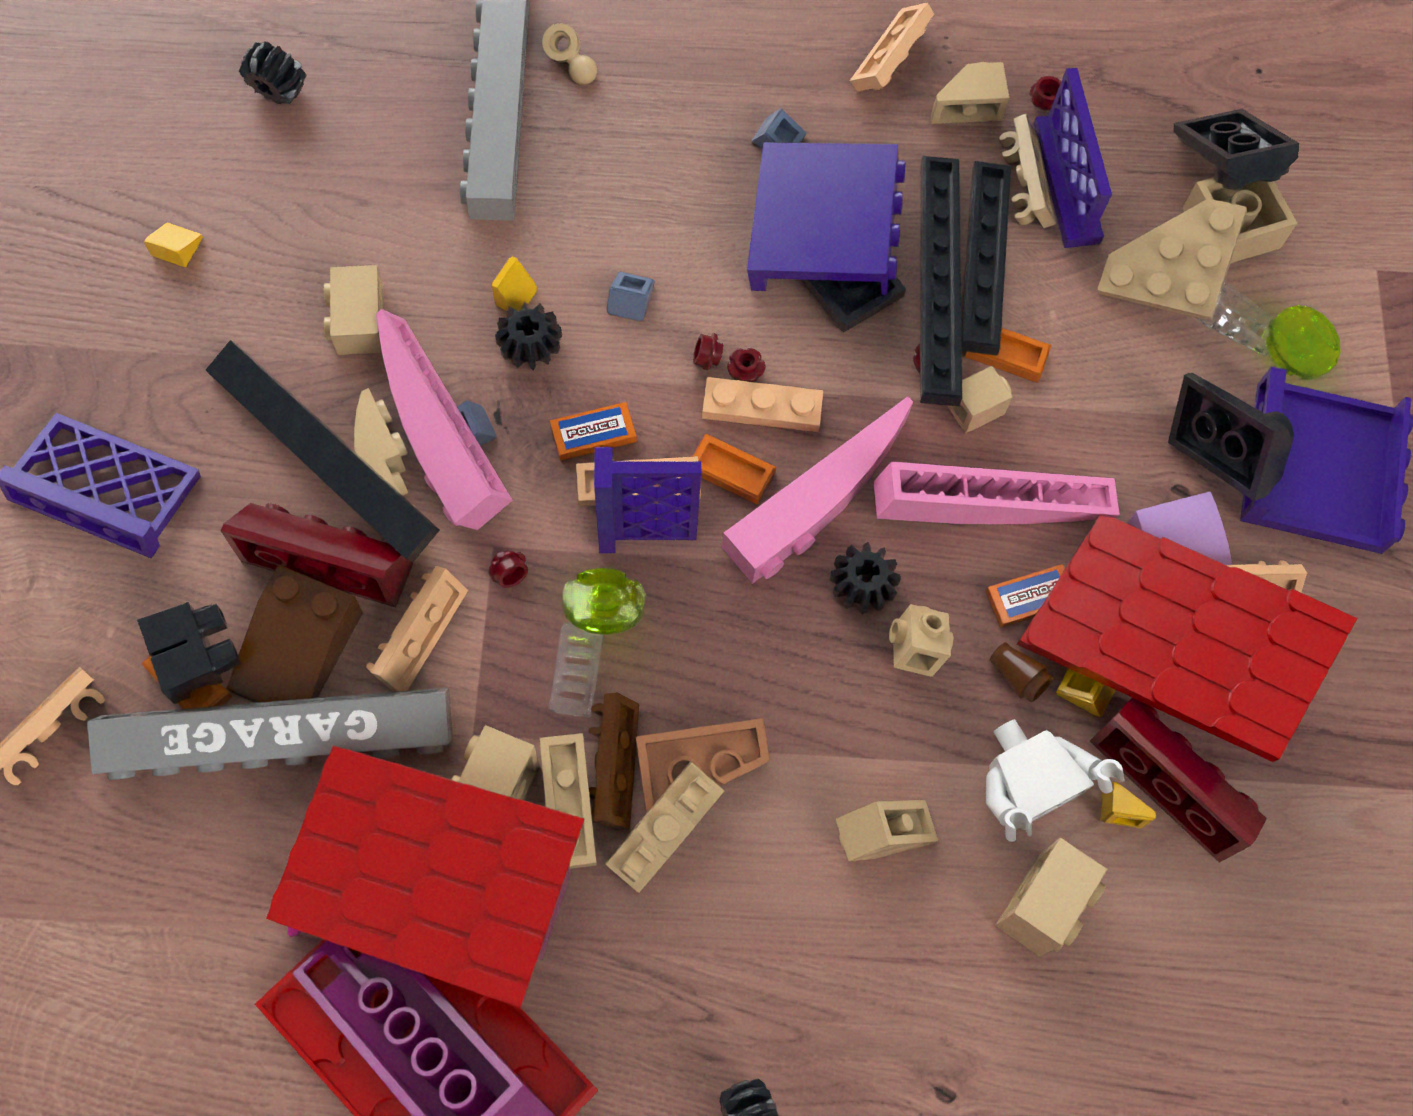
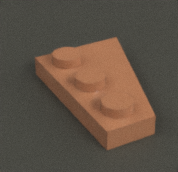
[636,718,770,814]

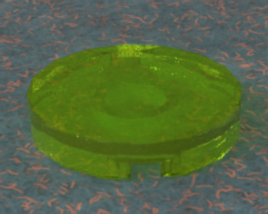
[1266,305,1341,381]
[562,568,646,635]

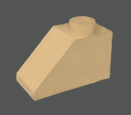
[930,62,1009,124]
[836,800,938,861]

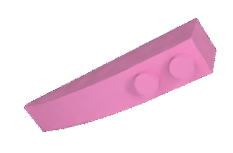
[376,309,513,530]
[722,397,913,584]
[874,462,1120,524]

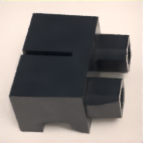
[137,602,241,704]

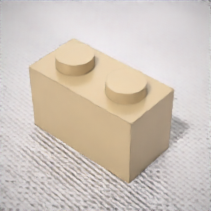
[324,265,384,355]

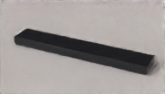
[961,161,1011,356]

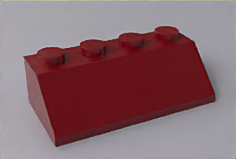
[220,503,413,608]
[1090,698,1267,863]

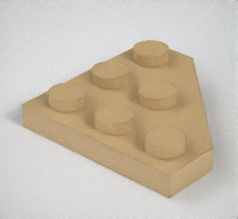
[1097,199,1247,321]

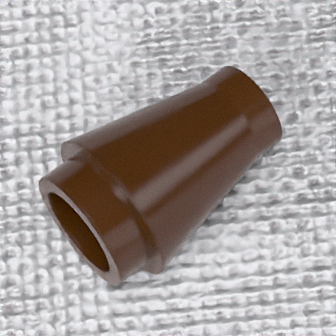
[989,642,1053,703]

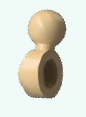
[542,23,597,85]

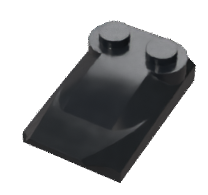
[1173,109,1299,190]
[1168,372,1294,501]

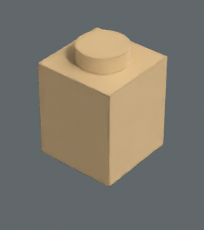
[947,366,1013,434]

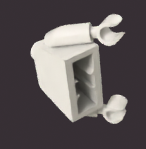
[986,719,1125,842]

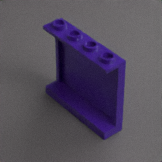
[747,143,906,295]
[1240,366,1413,554]

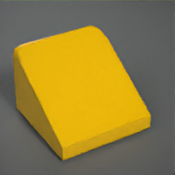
[144,222,203,268]
[491,256,537,311]
[1056,668,1115,717]
[1100,781,1156,829]

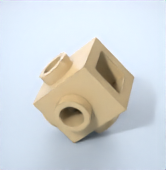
[889,604,954,677]

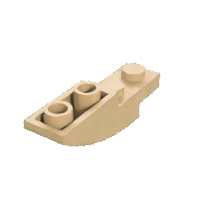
[354,388,415,506]

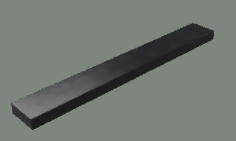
[920,156,962,407]
[206,340,440,562]

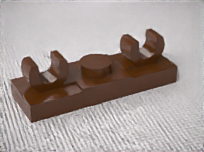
[589,692,639,831]

